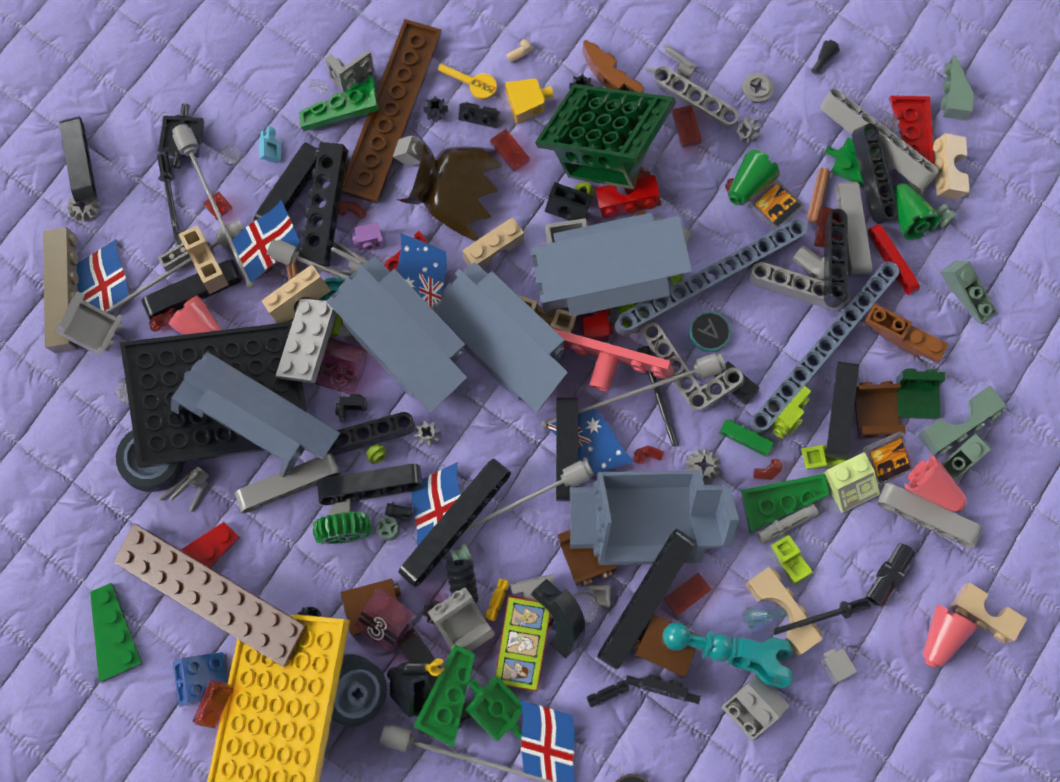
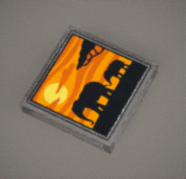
[748,179,806,231]
[863,431,914,487]

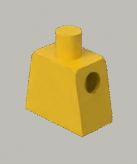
[505,79,554,124]

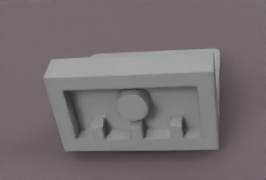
[325,50,375,92]

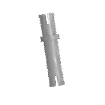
[756,504,819,544]

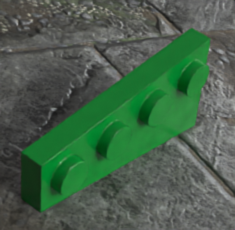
[299,75,379,132]
[740,474,830,532]
[90,583,143,682]
[413,644,475,747]

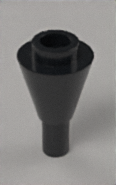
[811,40,840,75]

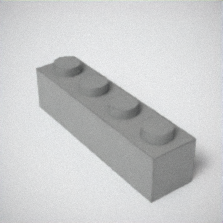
[157,232,210,272]

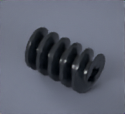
[446,559,479,604]

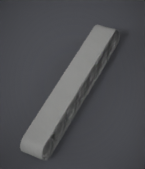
[820,89,938,189]

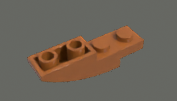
[583,40,645,93]
[865,304,949,363]

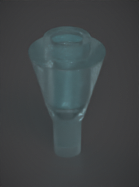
[743,607,785,629]

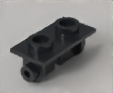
[458,101,500,129]

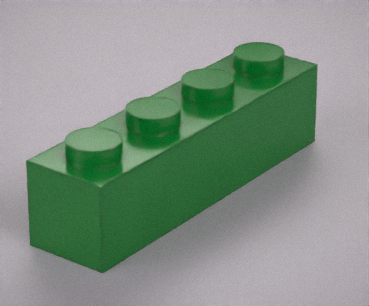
[719,419,773,457]

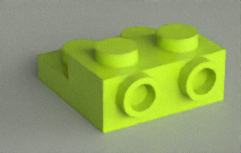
[771,386,811,439]

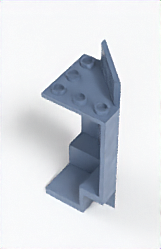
[530,213,692,317]
[326,255,467,413]
[432,262,568,413]
[171,352,340,477]
[570,470,739,565]

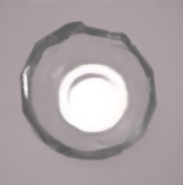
[573,590,600,626]

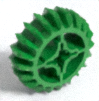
[312,511,372,545]

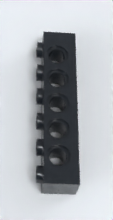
[299,142,349,267]

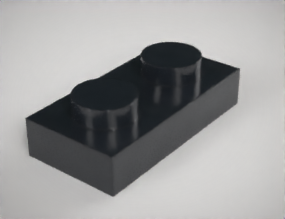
[714,361,759,404]

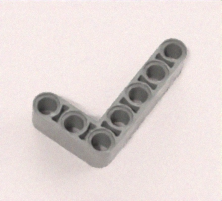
[643,323,744,412]

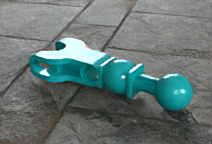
[662,622,793,688]

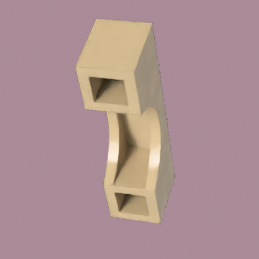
[745,567,822,656]

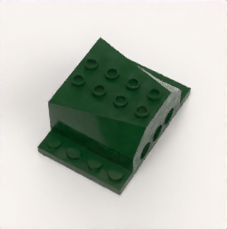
[535,84,676,189]

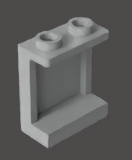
[54,291,123,356]
[428,587,495,652]

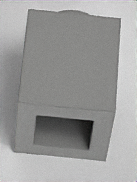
[393,135,423,166]
[820,647,857,684]

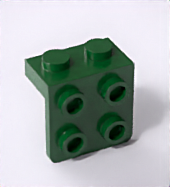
[896,368,945,419]

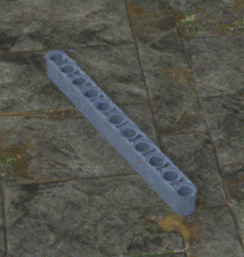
[615,219,807,336]
[750,262,899,435]

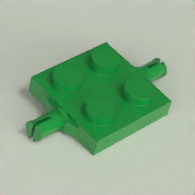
[824,137,890,187]
[465,676,522,741]

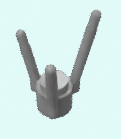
[646,44,697,79]
[317,241,368,275]
[158,466,209,512]

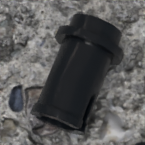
[385,502,413,522]

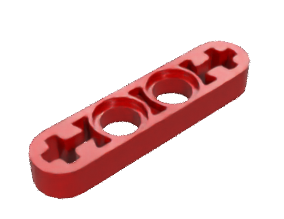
[868,224,920,295]

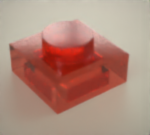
[203,191,233,220]

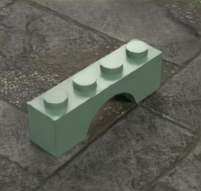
[918,385,1006,455]

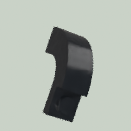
[531,579,586,659]

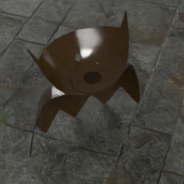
[396,130,502,241]

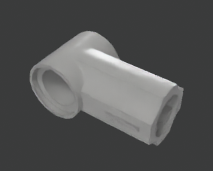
[792,245,824,281]

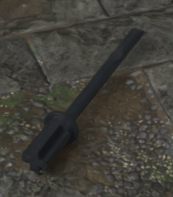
[157,153,181,246]
[637,345,677,447]
[774,597,871,635]

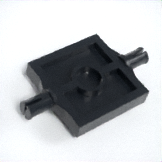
[158,103,205,169]
[625,674,701,705]

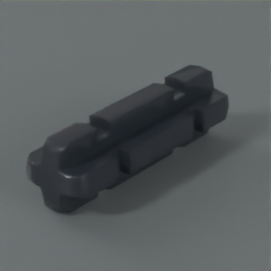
[587,680,629,707]

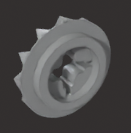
[742,73,774,103]
[67,197,100,222]
[686,449,721,483]

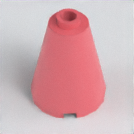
[169,295,222,335]
[905,455,967,512]
[922,604,978,669]

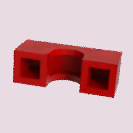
[596,175,662,218]
[582,308,613,342]

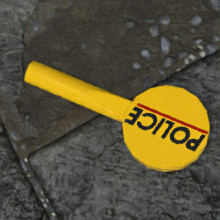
[438,64,497,100]

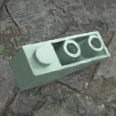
[941,55,974,120]
[940,260,997,324]
[942,432,992,481]

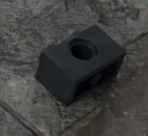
[544,182,593,221]

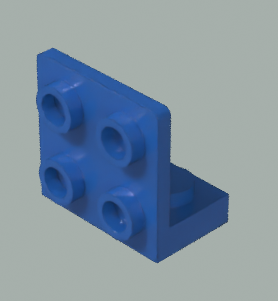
[172,652,228,707]

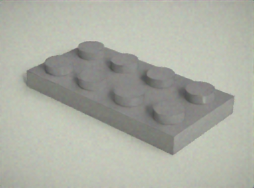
[276,299,337,383]

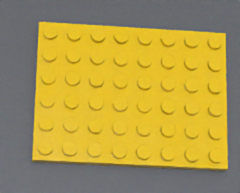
[207,614,350,782]

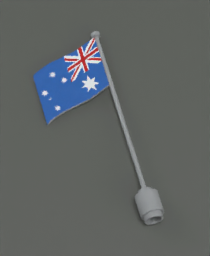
[267,233,447,308]
[541,353,726,475]

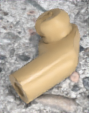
[507,39,533,63]

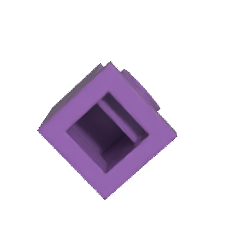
[352,222,384,250]

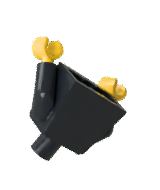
[387,658,444,718]

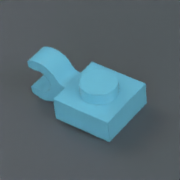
[259,126,281,163]

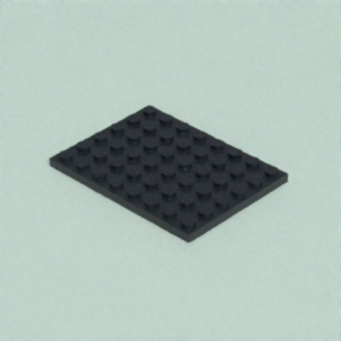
[120,322,307,469]

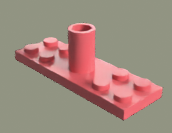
[552,328,674,392]

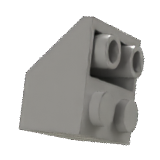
[721,675,790,740]

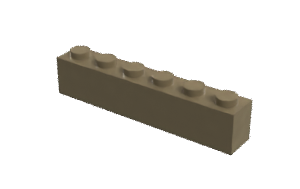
[43,227,79,353]

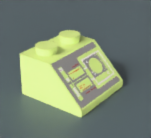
[823,453,880,513]

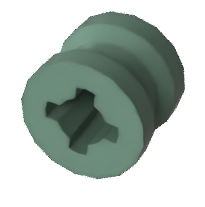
[937,203,957,229]
[376,517,399,541]
[449,543,474,563]

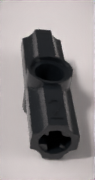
[865,543,916,607]

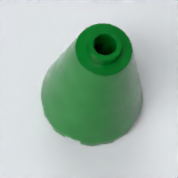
[728,150,780,206]
[893,183,941,240]

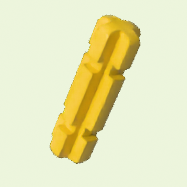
[485,579,510,621]

